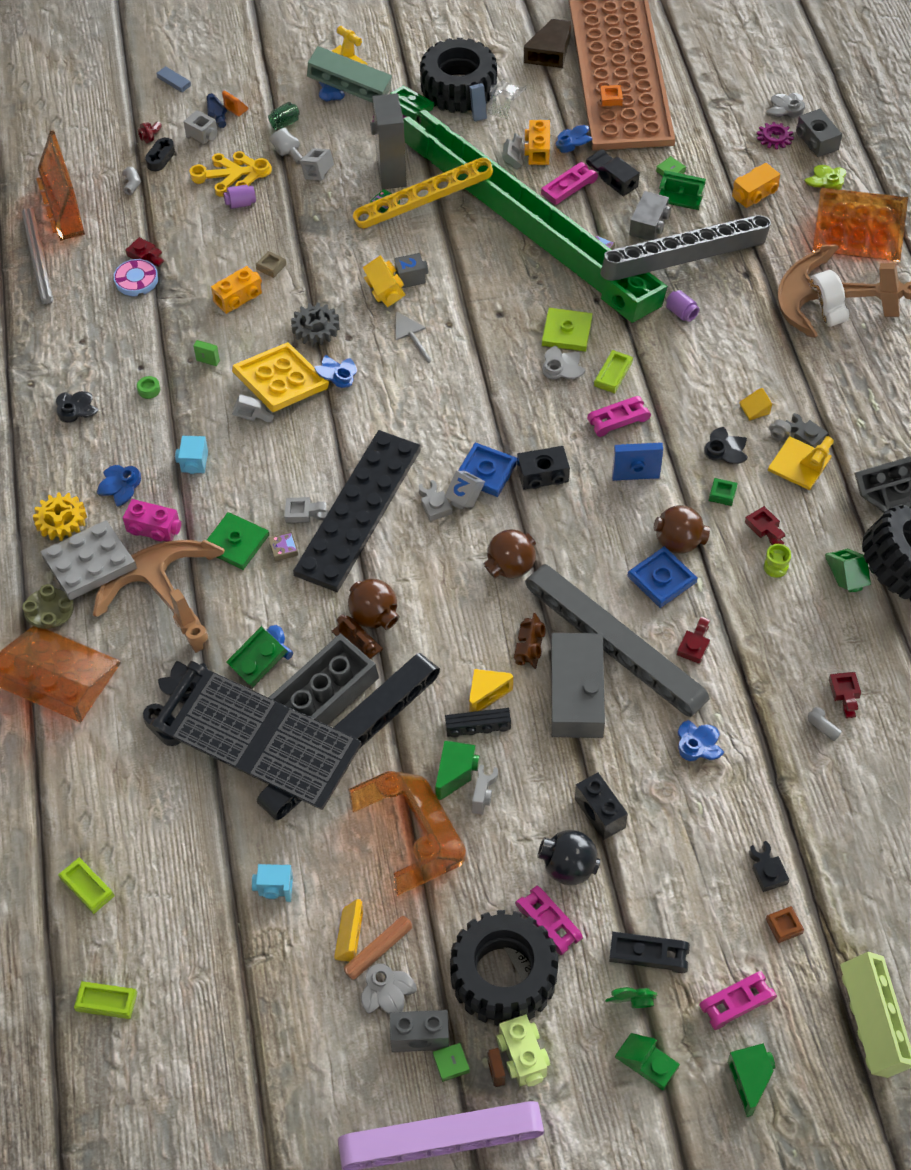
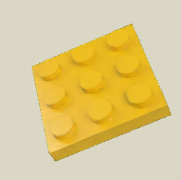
[232,342,329,413]

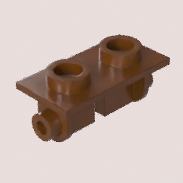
[514,613,546,669]
[332,614,383,659]

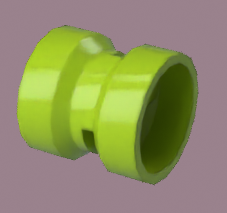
[764,544,791,578]

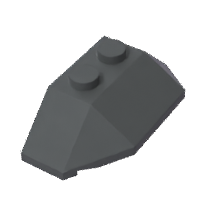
[854,456,911,513]

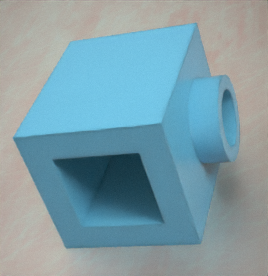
[175,436,208,474]

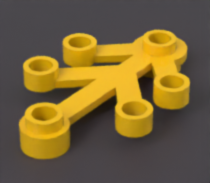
[189,151,272,197]

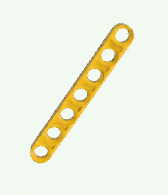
[353,158,493,229]

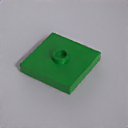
[206,512,269,570]

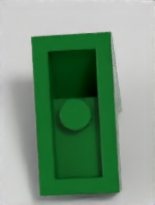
[615,1033,680,1091]

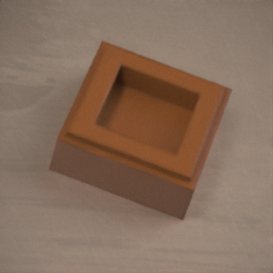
[766,906,804,943]

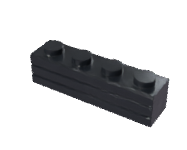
[445,708,511,737]

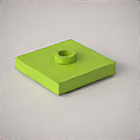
[542,308,593,352]

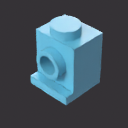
[252,864,293,902]

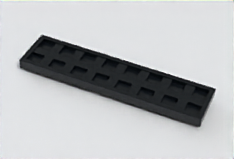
[293,430,421,593]

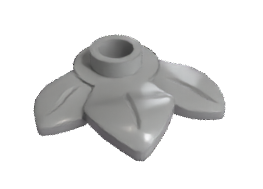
[766,93,805,118]
[542,346,585,379]
[361,963,417,1015]

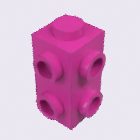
[123,499,181,542]

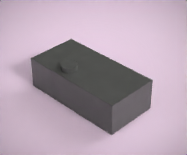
[370,93,407,190]
[268,633,379,725]
[551,633,605,738]

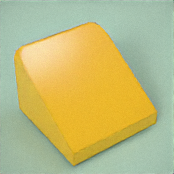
[739,388,772,421]

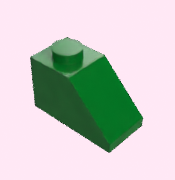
[825,548,871,592]
[435,741,480,800]
[727,1043,776,1117]

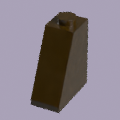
[524,19,571,68]

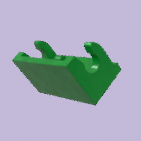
[659,170,706,210]

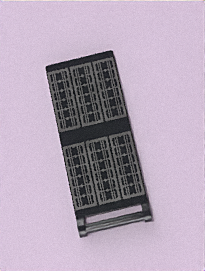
[149,661,361,810]

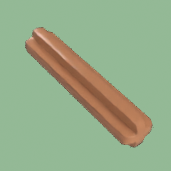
[344,916,412,980]

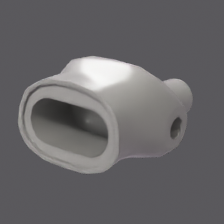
[269,128,303,164]

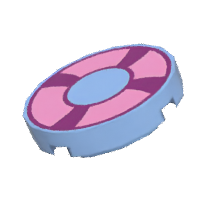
[114,259,158,296]

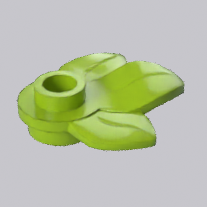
[804,165,846,192]

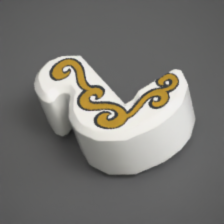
[809,270,849,327]

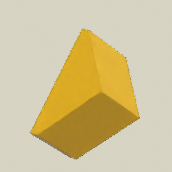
[469,669,514,712]

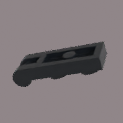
[609,931,690,973]

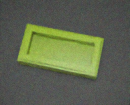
[594,350,633,394]
[58,857,115,914]
[74,981,138,1019]

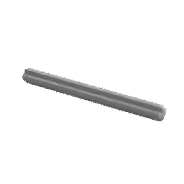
[22,207,53,305]

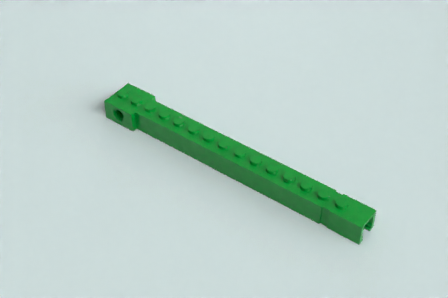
[403,110,668,323]

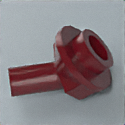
[138,122,162,144]

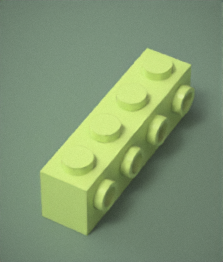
[840,952,911,1078]

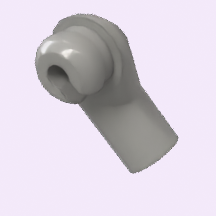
[122,167,141,195]
[808,707,842,741]

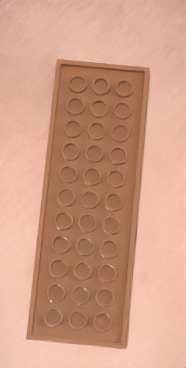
[568,0,675,151]

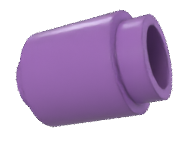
[223,184,256,209]
[666,290,700,322]

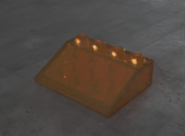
[36,130,85,241]
[812,188,908,262]
[0,626,121,723]

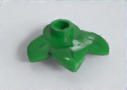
[605,987,658,1008]

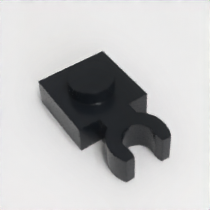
[749,841,790,892]

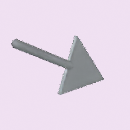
[396,311,431,362]

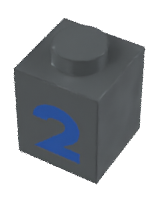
[394,253,429,288]

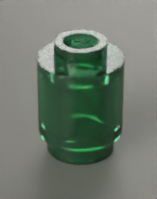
[268,102,300,130]

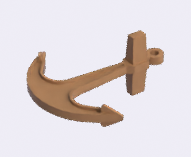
[778,244,911,338]
[93,540,225,653]

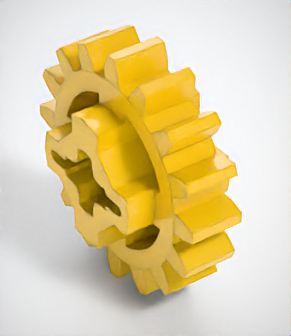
[33,492,87,541]

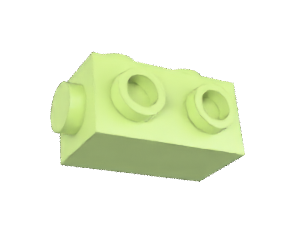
[496,1014,550,1087]

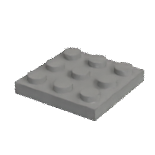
[40,520,137,600]

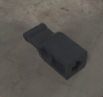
[586,149,640,197]

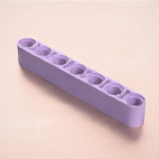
[338,1101,545,1170]

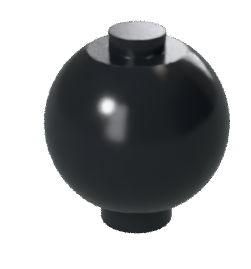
[537,830,600,885]

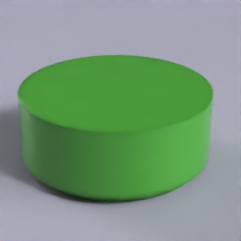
[137,376,161,399]

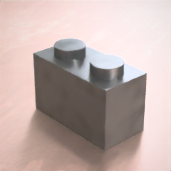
[629,191,671,241]

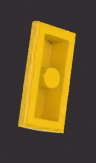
[334,899,364,962]

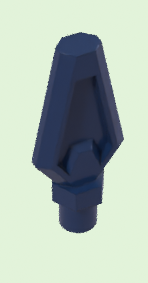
[206,93,227,128]

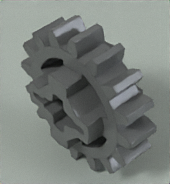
[291,302,340,346]

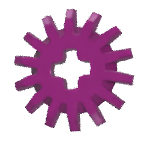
[757,122,794,149]

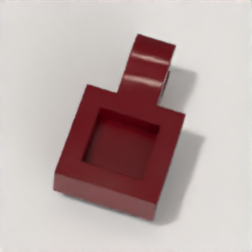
[125,237,164,266]
[745,506,786,545]
[677,617,710,664]
[829,672,861,718]

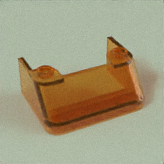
[348,771,466,896]

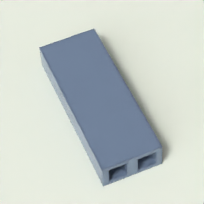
[156,66,191,92]
[469,83,487,122]

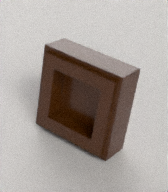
[487,1048,505,1087]

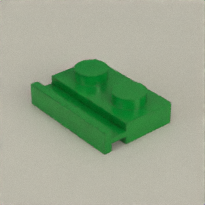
[390,85,434,121]
[226,626,288,688]

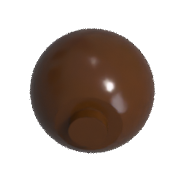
[653,505,710,554]
[483,529,536,579]
[348,579,400,630]

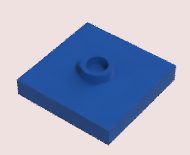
[458,442,517,497]
[612,443,664,481]
[627,546,698,608]

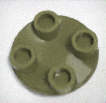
[22,584,74,629]

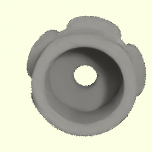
[769,420,792,441]

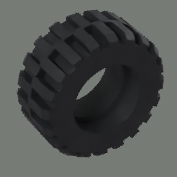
[420,38,497,113]
[862,505,911,601]
[450,910,558,1026]

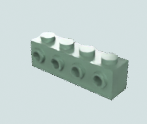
[307,46,392,103]

